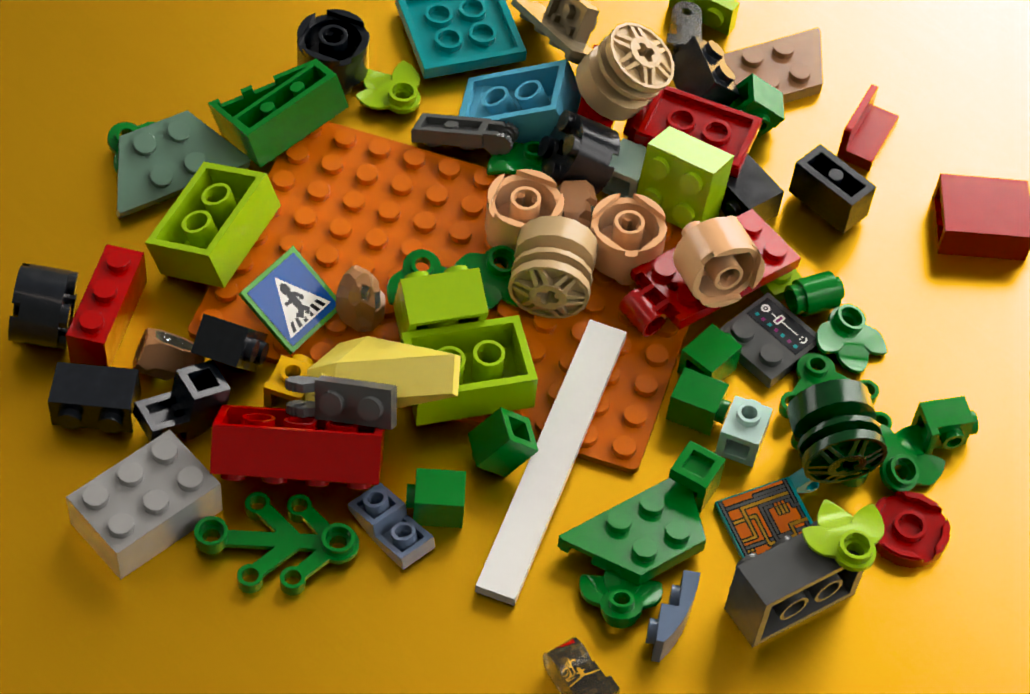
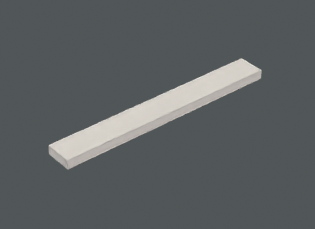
[475,319,627,606]

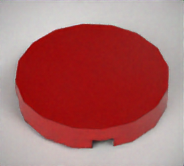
[875,491,951,568]

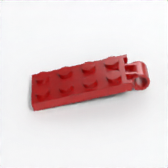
[619,209,801,337]

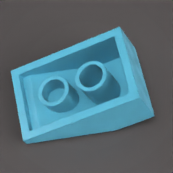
[459,59,581,144]

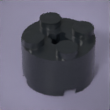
[297,9,370,95]
[537,110,620,195]
[8,263,79,349]

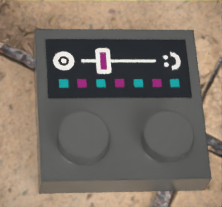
[719,292,819,388]

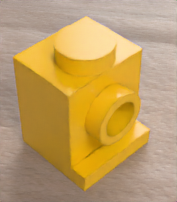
[263,354,314,409]

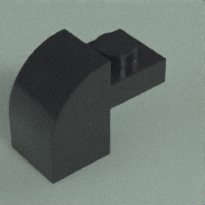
[133,360,231,442]

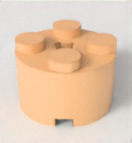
[485,169,564,251]
[590,193,667,286]
[673,216,765,308]

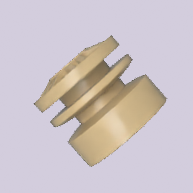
[576,22,674,121]
[508,216,598,318]

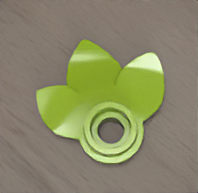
[356,61,421,114]
[802,499,884,572]

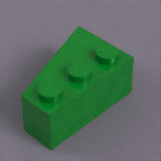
[208,59,349,168]

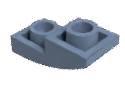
[347,482,435,570]
[646,570,700,662]

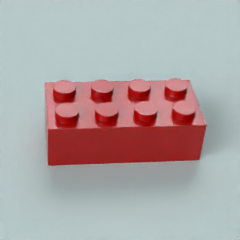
[210,404,385,490]

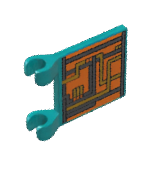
[714,468,819,559]

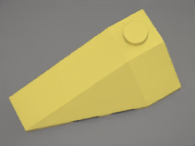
[305,336,461,409]

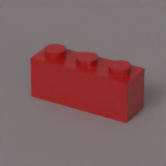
[66,244,147,367]

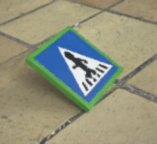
[239,246,337,354]

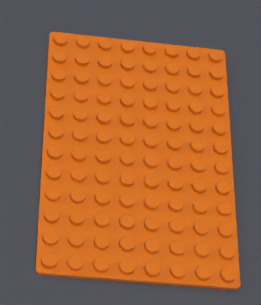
[188,121,689,474]

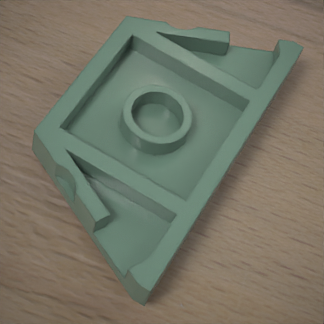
[116,110,251,219]

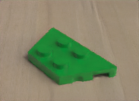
[558,478,706,586]

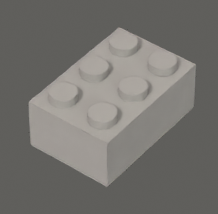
[66,429,223,580]

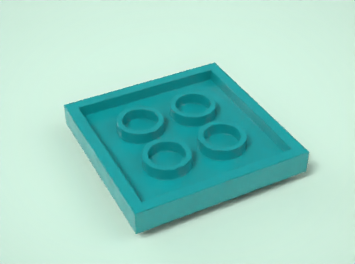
[395,0,527,79]

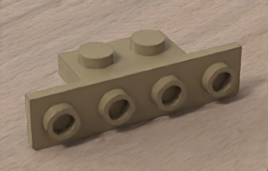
[511,0,599,65]

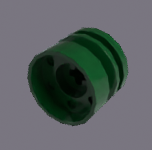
[786,379,888,484]

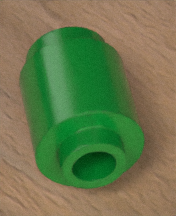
[784,271,845,317]

